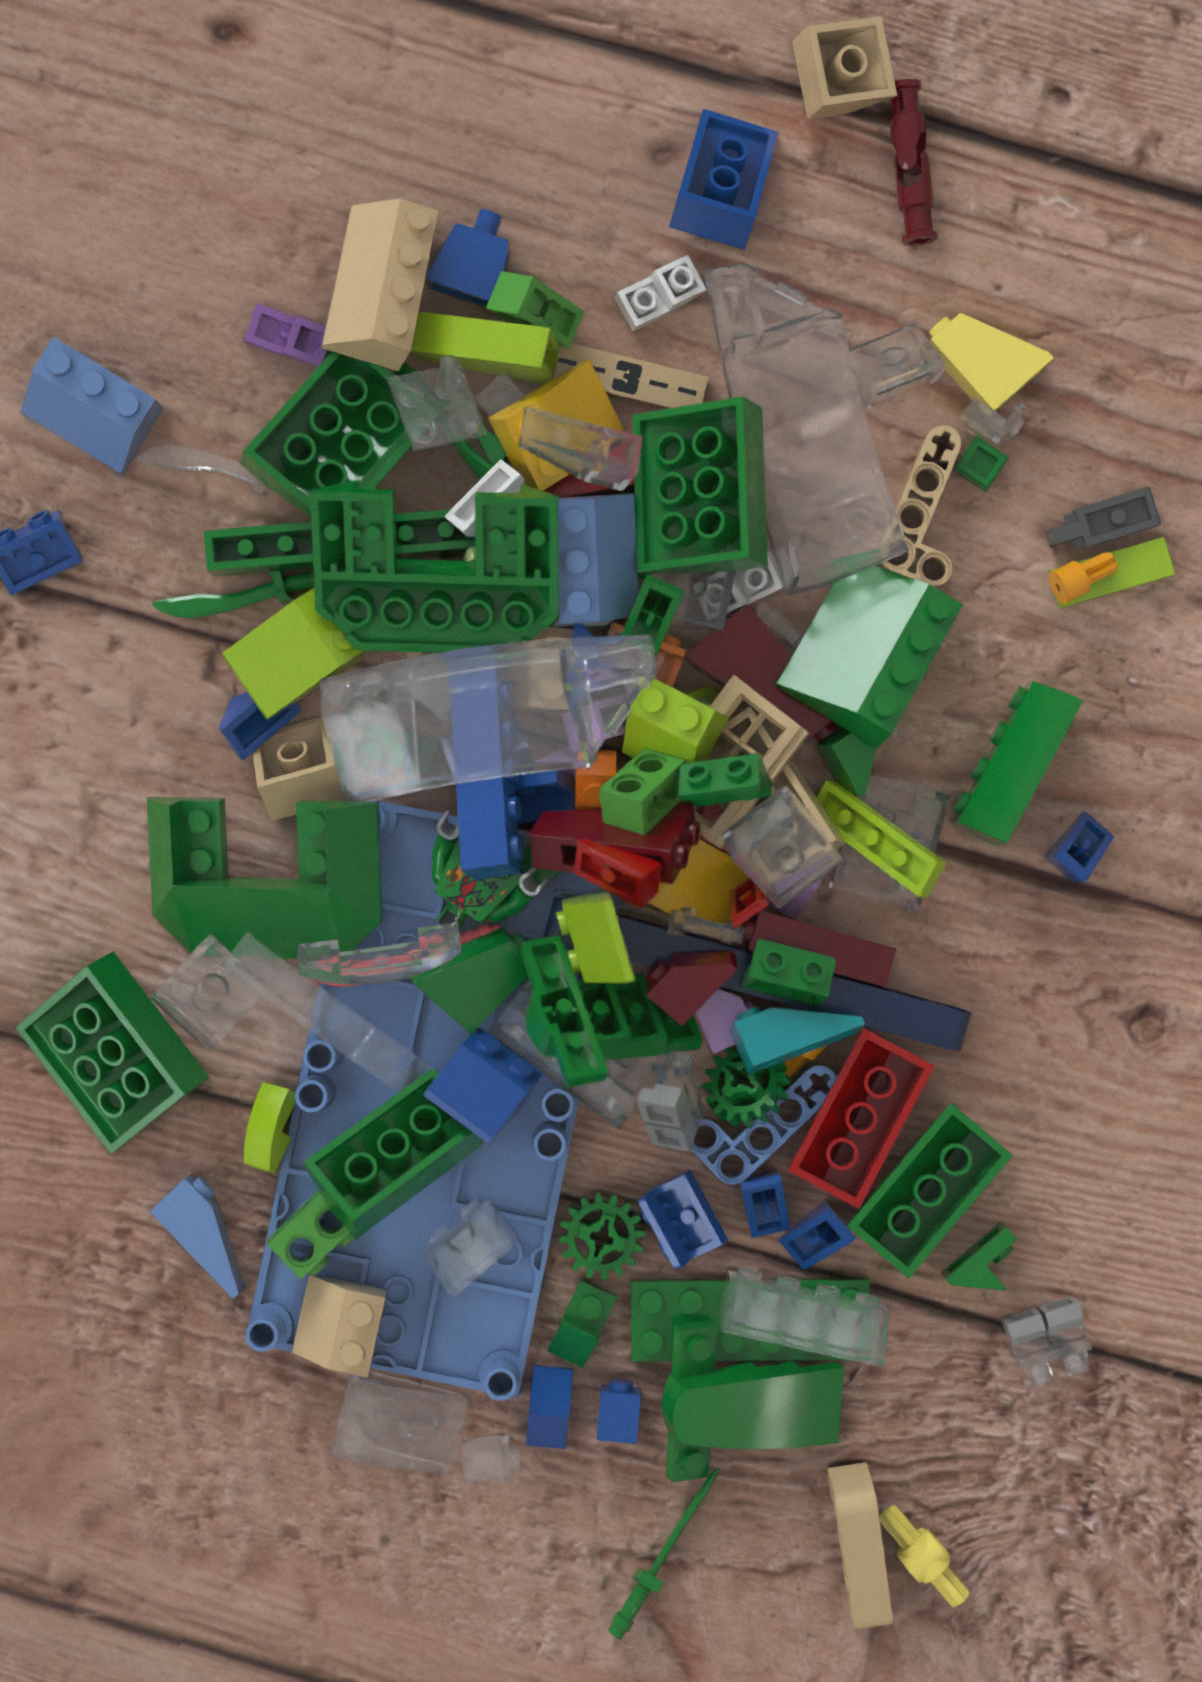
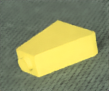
[925,313,1054,418]

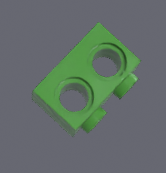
[486,271,585,348]
[599,748,686,835]
[267,1190,354,1279]

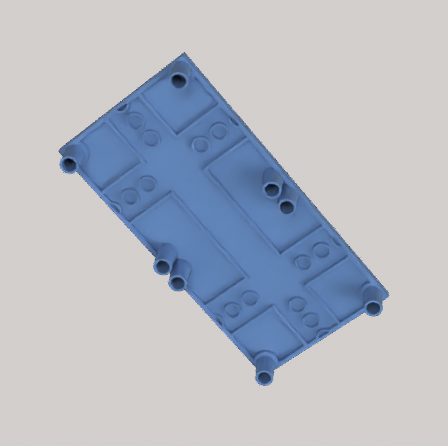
[245,796,620,1401]

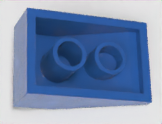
[669,109,778,250]

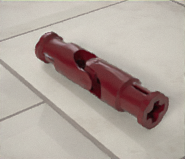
[889,79,938,246]

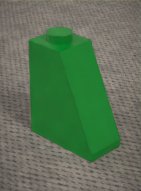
[407,927,528,1034]

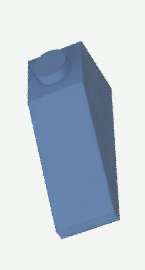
[150,1174,244,1299]

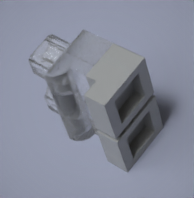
[636,1051,704,1152]
[1000,1296,1092,1387]

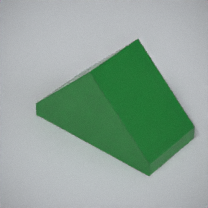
[618,574,685,660]
[816,727,877,796]

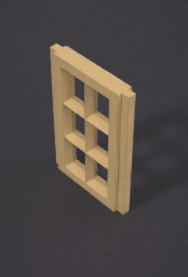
[678,675,810,849]

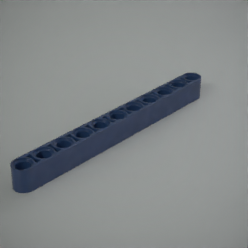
[543,897,972,1052]

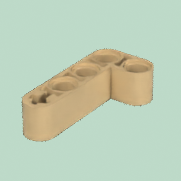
[875,425,961,589]
[827,1462,893,1630]

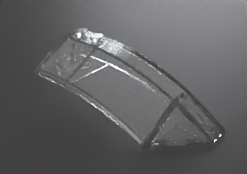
[320,635,657,802]

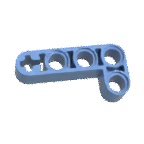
[691,1063,836,1185]

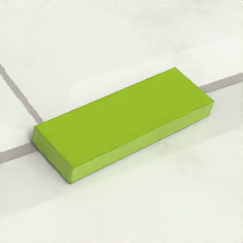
[1048,537,1175,609]

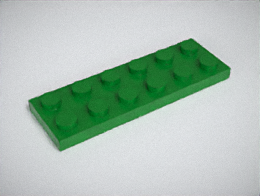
[631,1278,871,1362]

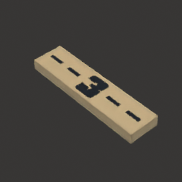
[554,343,709,409]

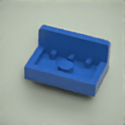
[514,763,576,825]
[638,1170,728,1270]

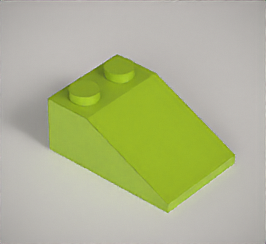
[221,588,369,720]
[556,888,635,983]

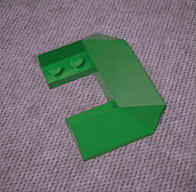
[310,480,559,655]
[147,797,383,960]

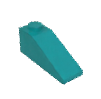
[730,1007,865,1075]

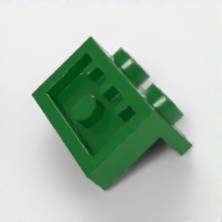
[678,753,772,807]
[741,939,836,1007]

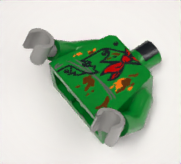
[431,811,550,934]

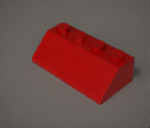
[787,1028,935,1209]

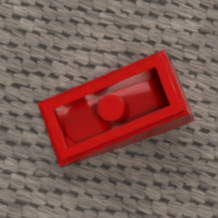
[574,838,662,908]
[730,872,778,928]

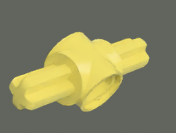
[879,1504,969,1607]

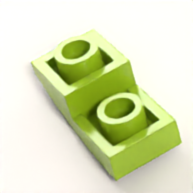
[243,1082,296,1174]

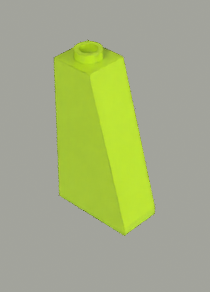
[410,311,560,385]

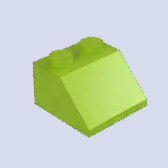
[622,675,729,763]

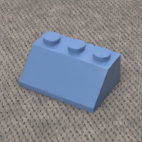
[21,337,164,475]
[558,494,638,624]

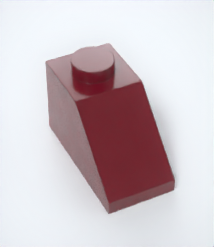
[645,951,737,1026]

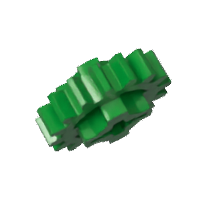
[702,1047,791,1128]
[558,1191,645,1280]

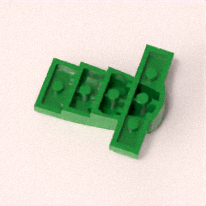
[520,935,703,1088]
[662,1320,844,1483]

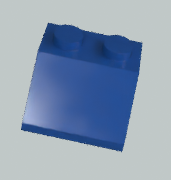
[423,1027,543,1144]

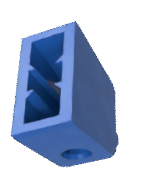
[426,209,510,308]

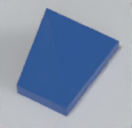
[219,692,302,760]

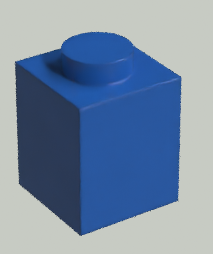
[597,1379,641,1444]

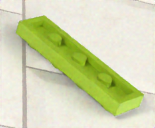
[817,780,947,898]

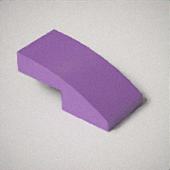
[243,303,327,367]

